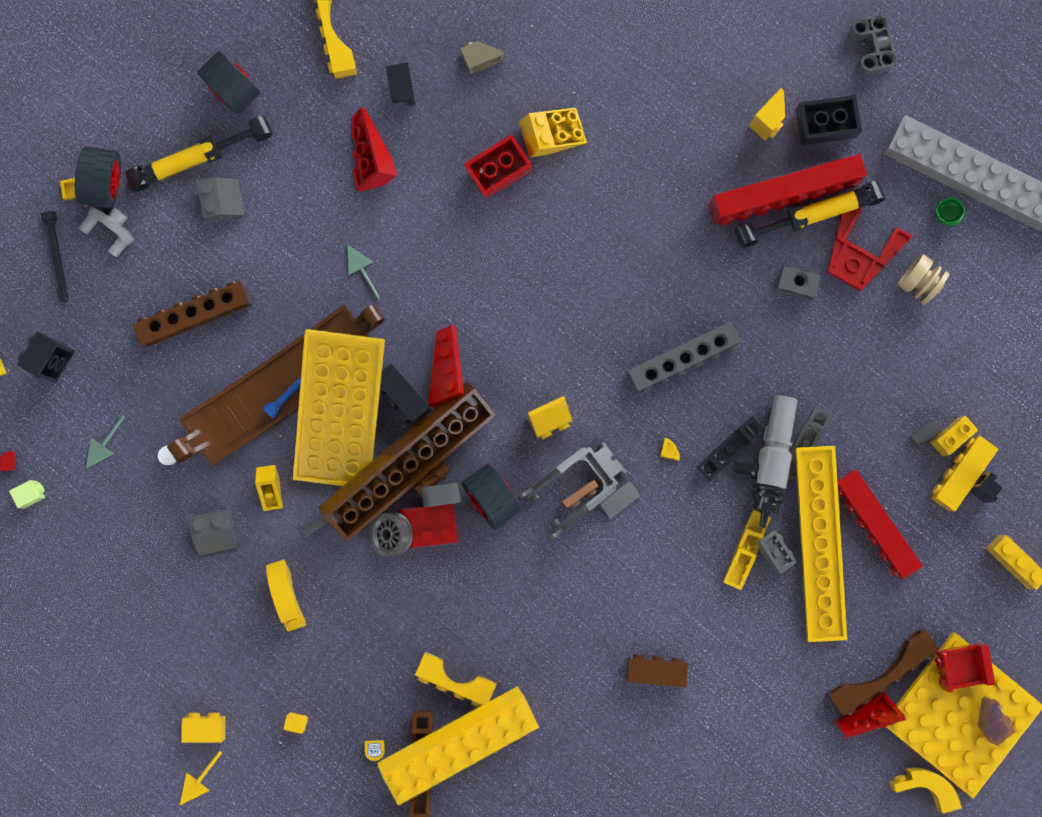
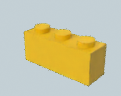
[986,535,1042,590]

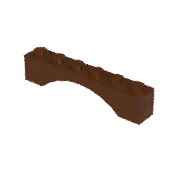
[826,629,939,716]
[409,710,434,817]

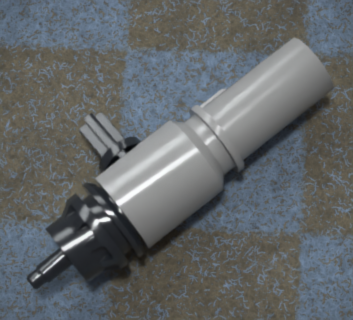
[733,395,798,528]

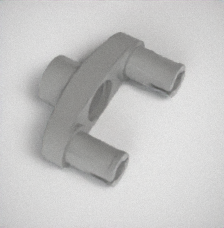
[78,207,134,258]

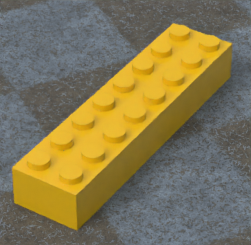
[377,686,539,805]

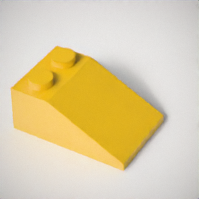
[527,396,572,440]

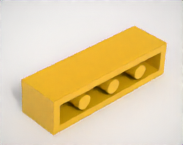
[931,435,999,512]

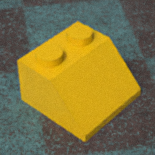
[749,88,785,141]

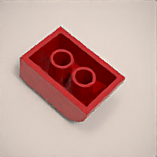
[464,134,532,198]
[396,504,458,548]

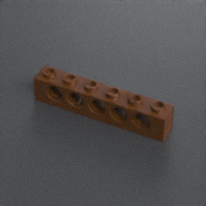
[133,280,252,348]

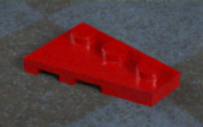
[834,692,906,738]

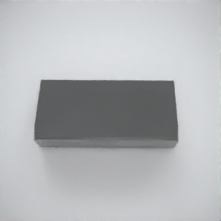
[598,480,640,519]

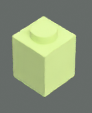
[9,480,45,509]

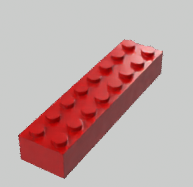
[708,153,867,227]

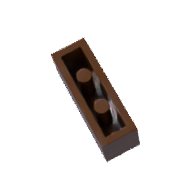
[626,654,688,687]

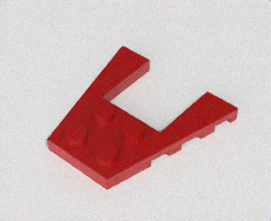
[827,207,913,292]

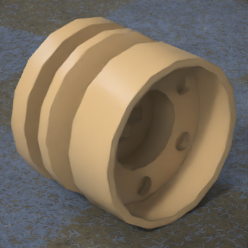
[897,254,950,305]

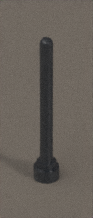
[41,211,69,302]

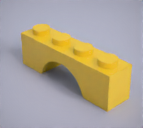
[415,652,496,707]

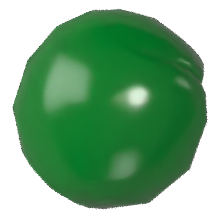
[935,198,965,227]

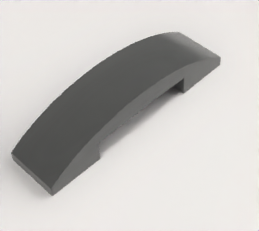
[788,405,833,481]

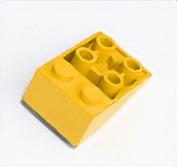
[519,108,587,158]

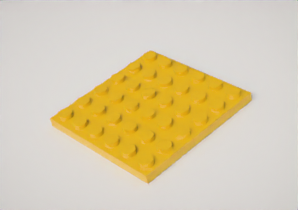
[885,632,1042,799]

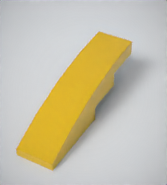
[723,509,771,590]

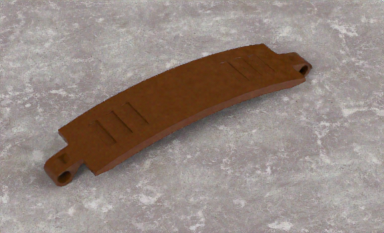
[167,304,385,466]

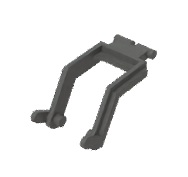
[517,441,627,541]

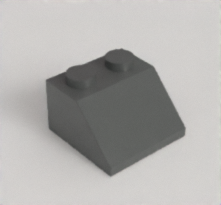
[197,177,245,223]
[188,509,238,556]

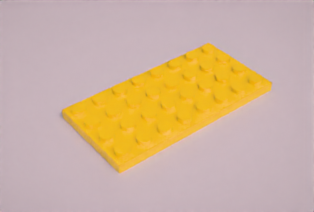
[293,329,385,486]

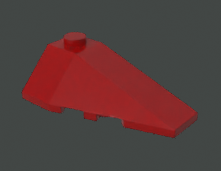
[351,107,397,192]

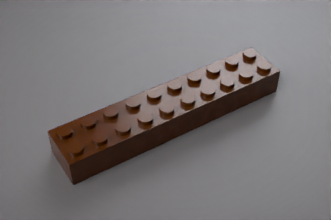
[318,381,496,542]

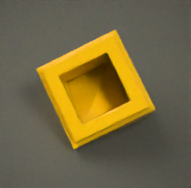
[283,712,308,734]

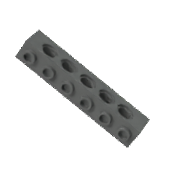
[627,321,741,394]

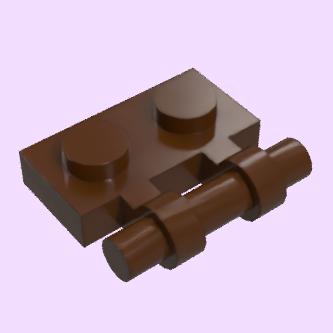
[414,461,451,496]

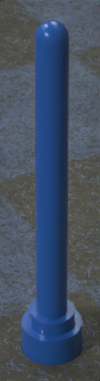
[263,377,301,419]

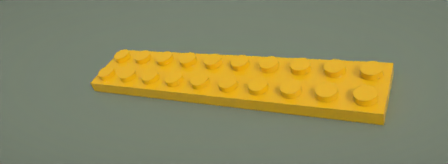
[795,446,847,642]

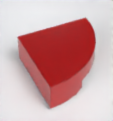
[0,451,16,471]

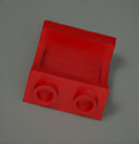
[935,643,996,693]

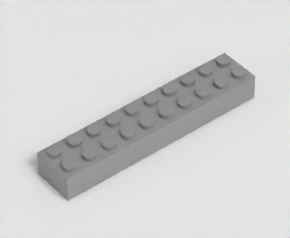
[883,115,1042,232]

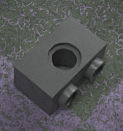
[775,265,821,301]

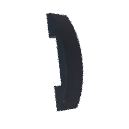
[696,416,765,482]

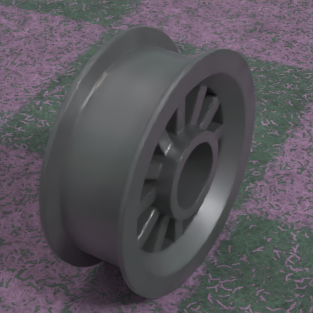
[370,512,413,556]

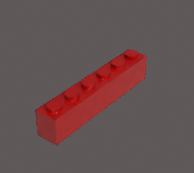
[837,469,923,579]

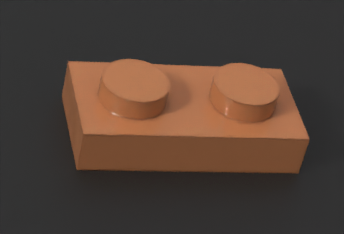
[562,480,598,509]

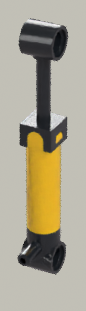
[125,116,273,192]
[734,181,885,248]

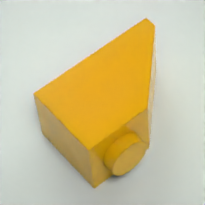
[255,465,283,511]

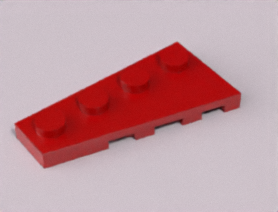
[428,325,464,408]

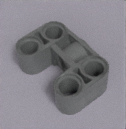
[848,15,896,77]
[421,483,462,507]

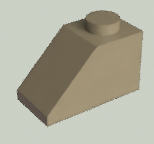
[460,41,504,74]

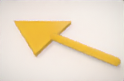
[180,751,222,805]

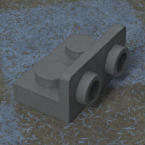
[756,530,797,576]

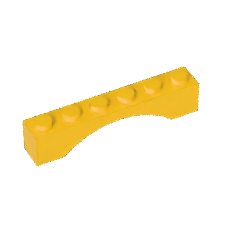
[314,0,357,79]

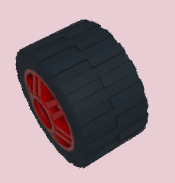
[197,50,260,114]
[75,146,121,209]
[461,464,521,529]

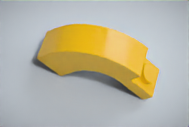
[266,559,306,632]
[889,767,962,813]

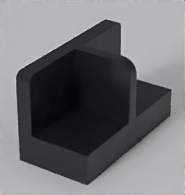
[386,62,415,106]
[970,472,1002,503]

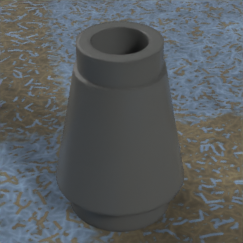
[911,419,941,445]

